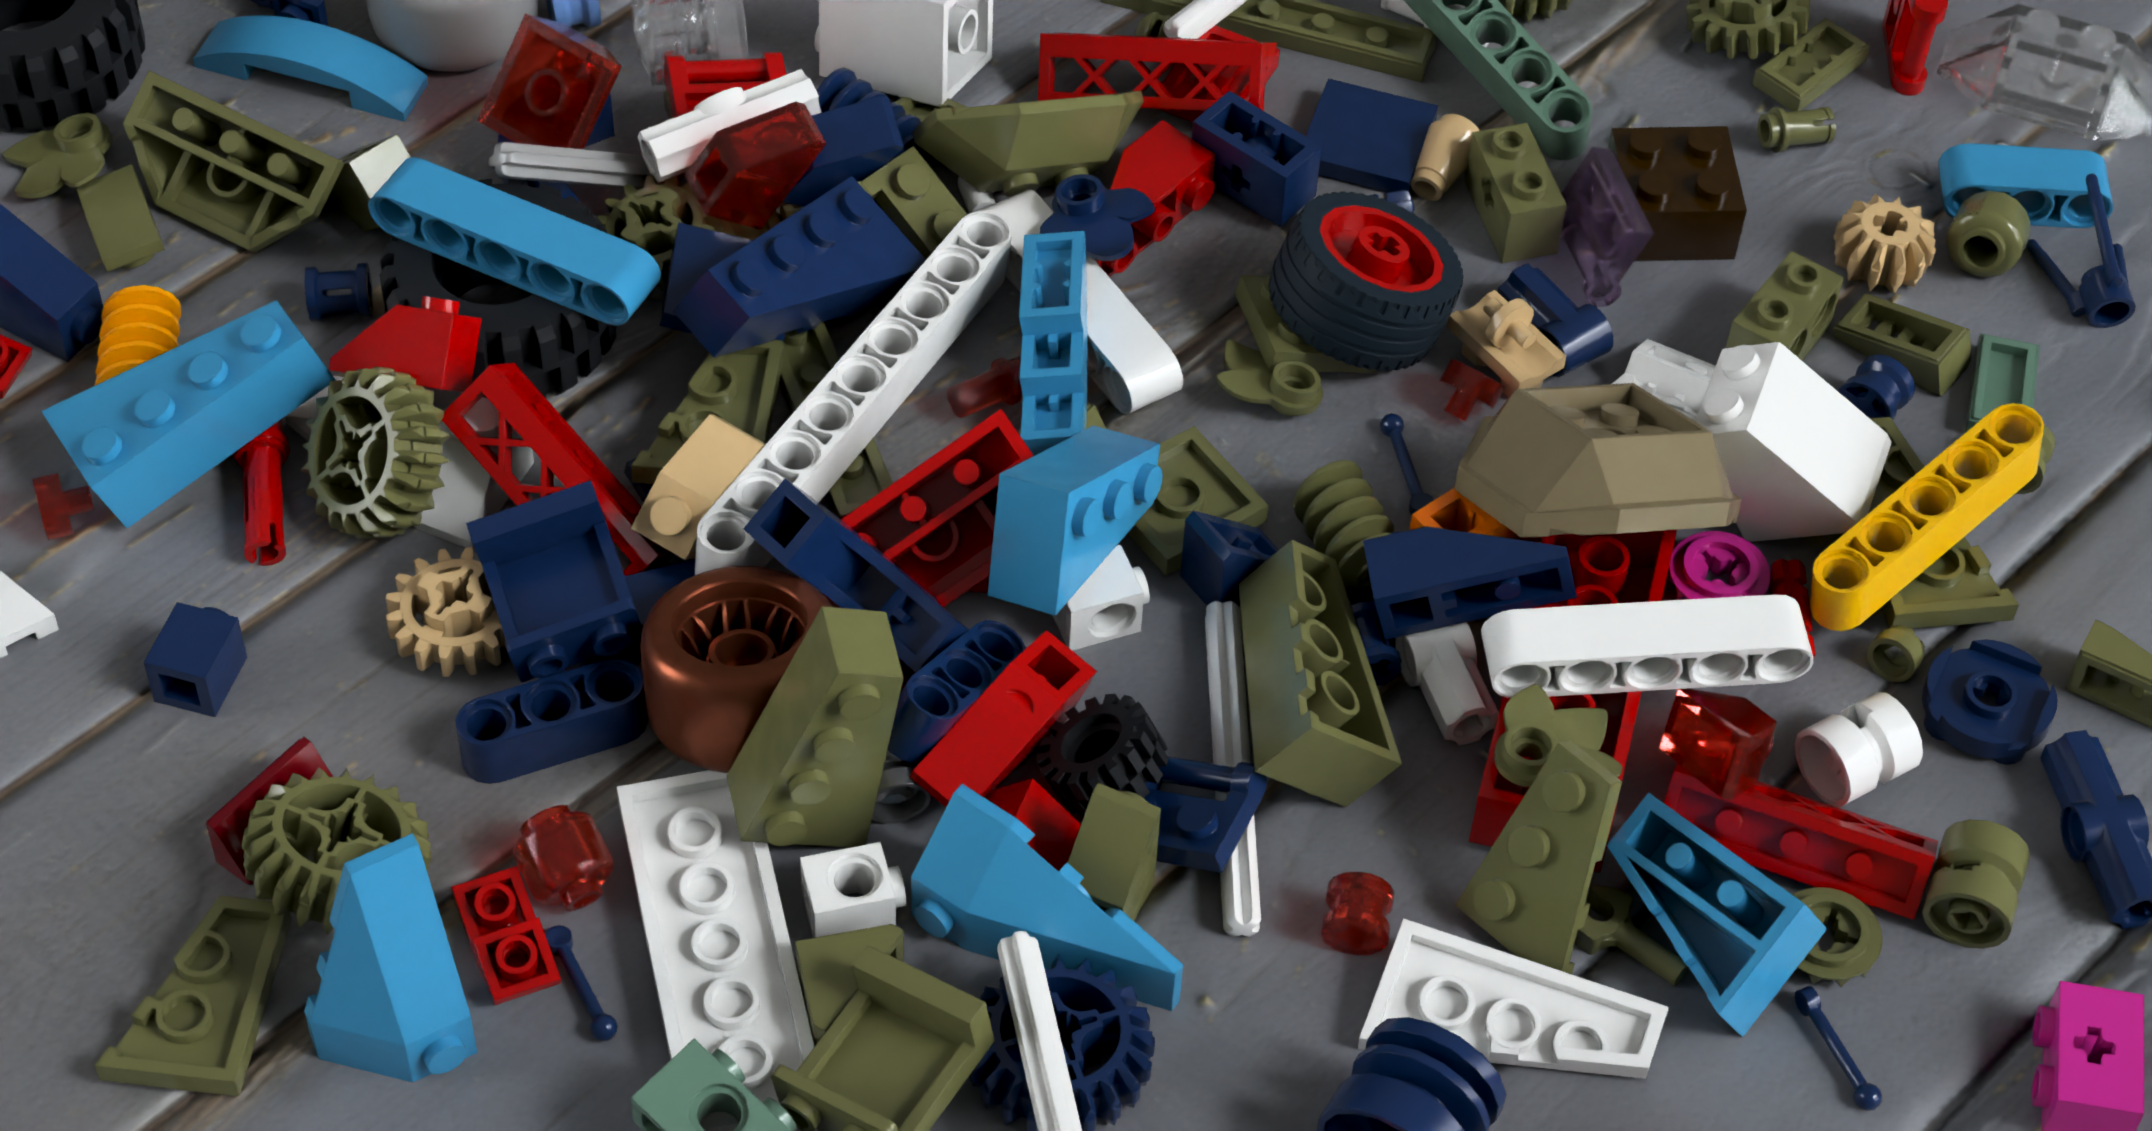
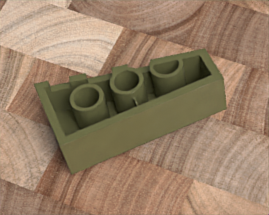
[1238,540,1402,807]
[727,606,903,847]

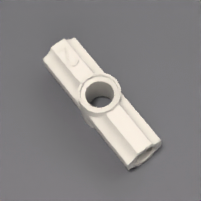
[638,69,822,183]
[1395,622,1499,746]

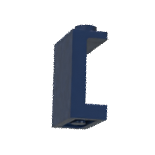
[466,480,643,683]

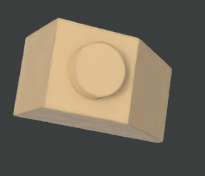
[631,414,766,560]

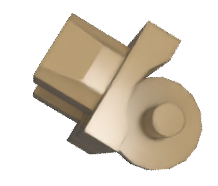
[1447,290,1566,397]

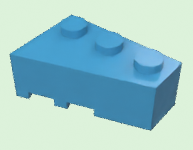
[987,425,1163,616]
[1607,792,1827,1037]

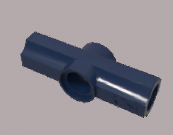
[2040,730,2152,929]

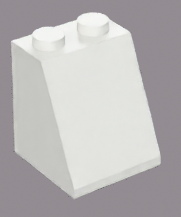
[814,0,993,107]
[1695,342,1892,542]

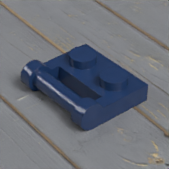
[1144,756,1267,873]

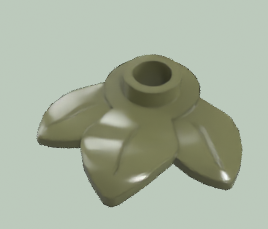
[2,113,113,199]
[1215,339,1323,416]
[1494,684,1623,787]

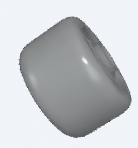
[366,0,539,72]

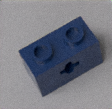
[1192,91,1322,227]

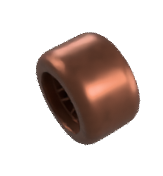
[640,566,832,773]

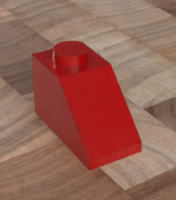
[328,296,482,392]

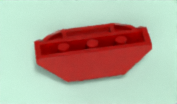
[808,409,1034,608]

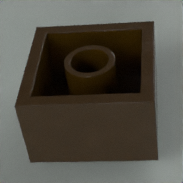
[1602,126,1747,262]

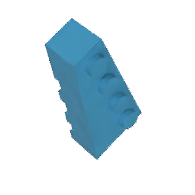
[41,300,336,529]

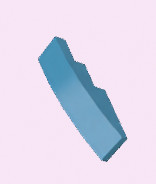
[1019,231,1088,456]

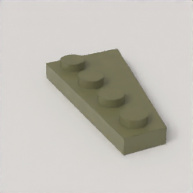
[1868,417,2019,629]

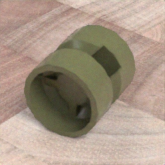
[1922,819,2030,949]

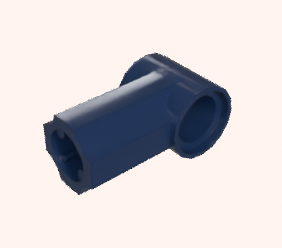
[1497,263,1613,377]

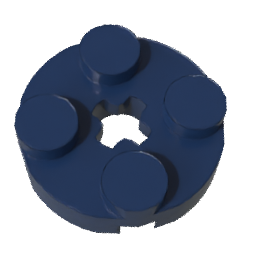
[1922,639,2058,765]

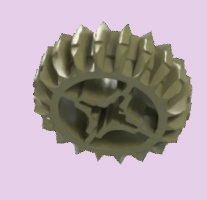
[301,366,450,540]
[242,767,432,935]

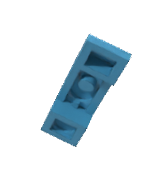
[193,15,428,122]

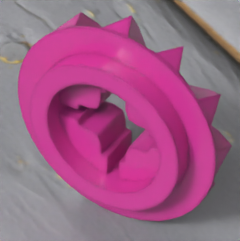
[1667,531,1771,600]

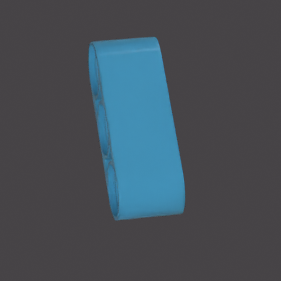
[1938,143,2113,228]

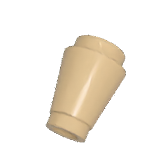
[1411,114,1480,201]

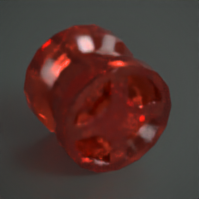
[1321,872,1394,956]

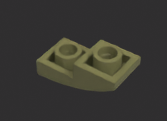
[77,164,165,272]

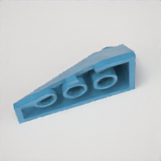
[911,784,1183,1011]
[304,833,478,1082]

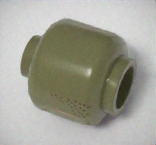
[1946,190,2031,278]

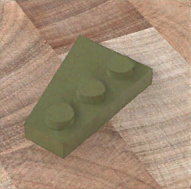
[631,340,784,484]
[1455,740,1622,974]
[95,895,292,1096]

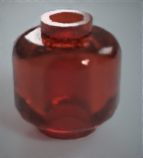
[513,805,615,912]

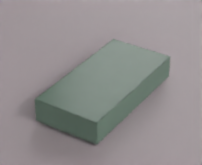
[1965,333,2040,433]

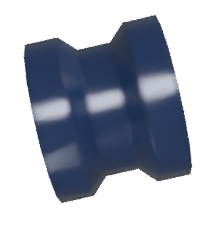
[1838,354,1915,420]

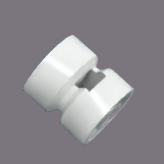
[1794,692,1923,807]

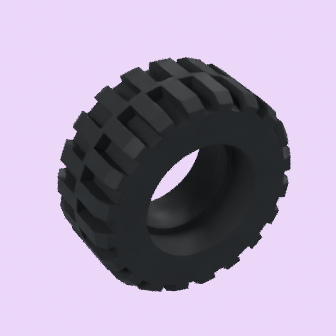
[0,0,145,133]
[379,179,617,398]

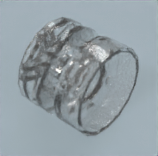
[631,0,749,87]

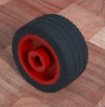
[1268,191,1464,371]

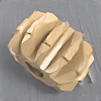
[1833,194,1936,294]

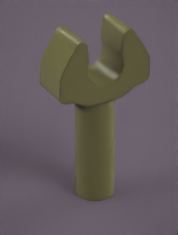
[1575,885,1689,986]

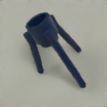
[2026,173,2136,328]

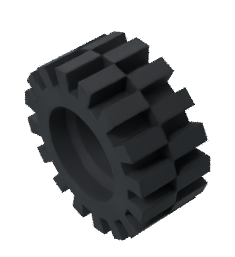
[1037,694,1168,818]

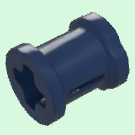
[304,263,374,322]
[1351,602,1402,686]

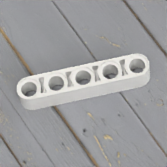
[980,189,1183,415]
[1481,594,1813,698]

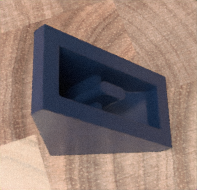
[1180,510,1279,606]

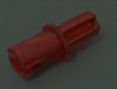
[947,356,1022,418]

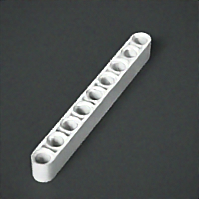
[695,211,1012,575]

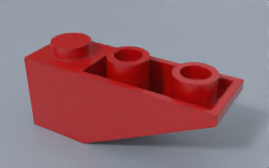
[1094,120,1215,277]
[909,630,1097,807]

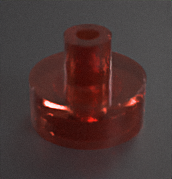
[1439,359,1505,422]
[32,473,95,540]

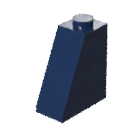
[0,204,103,362]

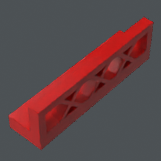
[1038,32,1277,111]
[442,363,675,576]
[1664,756,1938,920]

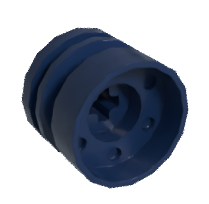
[1317,1017,1506,1131]

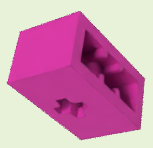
[2031,981,2144,1131]

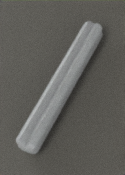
[489,142,686,190]

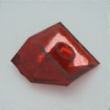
[477,14,622,149]

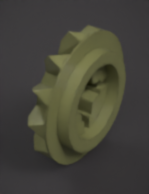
[1792,887,1883,987]

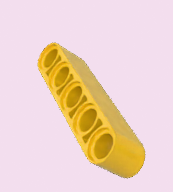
[1810,403,2044,631]

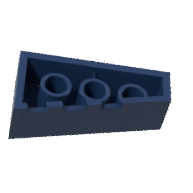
[673,176,926,358]

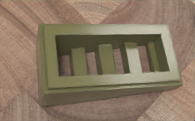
[1833,293,1971,396]
[2064,620,2152,727]

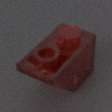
[685,101,827,230]

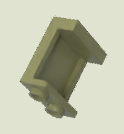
[771,945,995,1131]

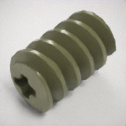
[1293,460,1394,602]

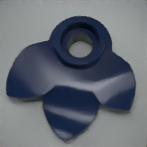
[1040,174,1155,261]

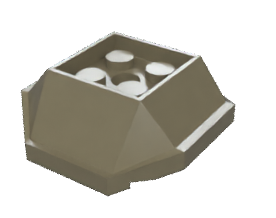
[1455,383,1742,538]

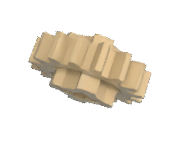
[386,547,506,677]

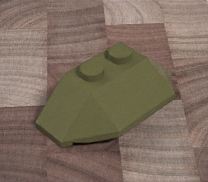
[123,70,345,253]
[912,91,1144,197]

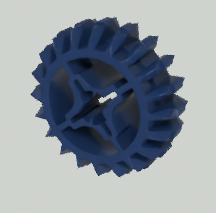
[969,954,1155,1131]

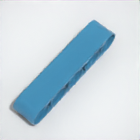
[368,157,661,326]

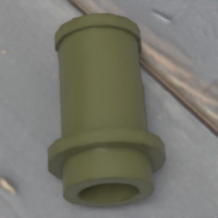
[1757,107,1836,153]

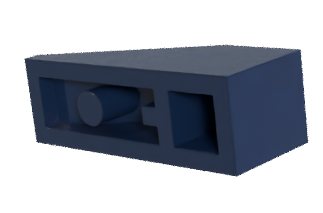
[1363,526,1577,640]

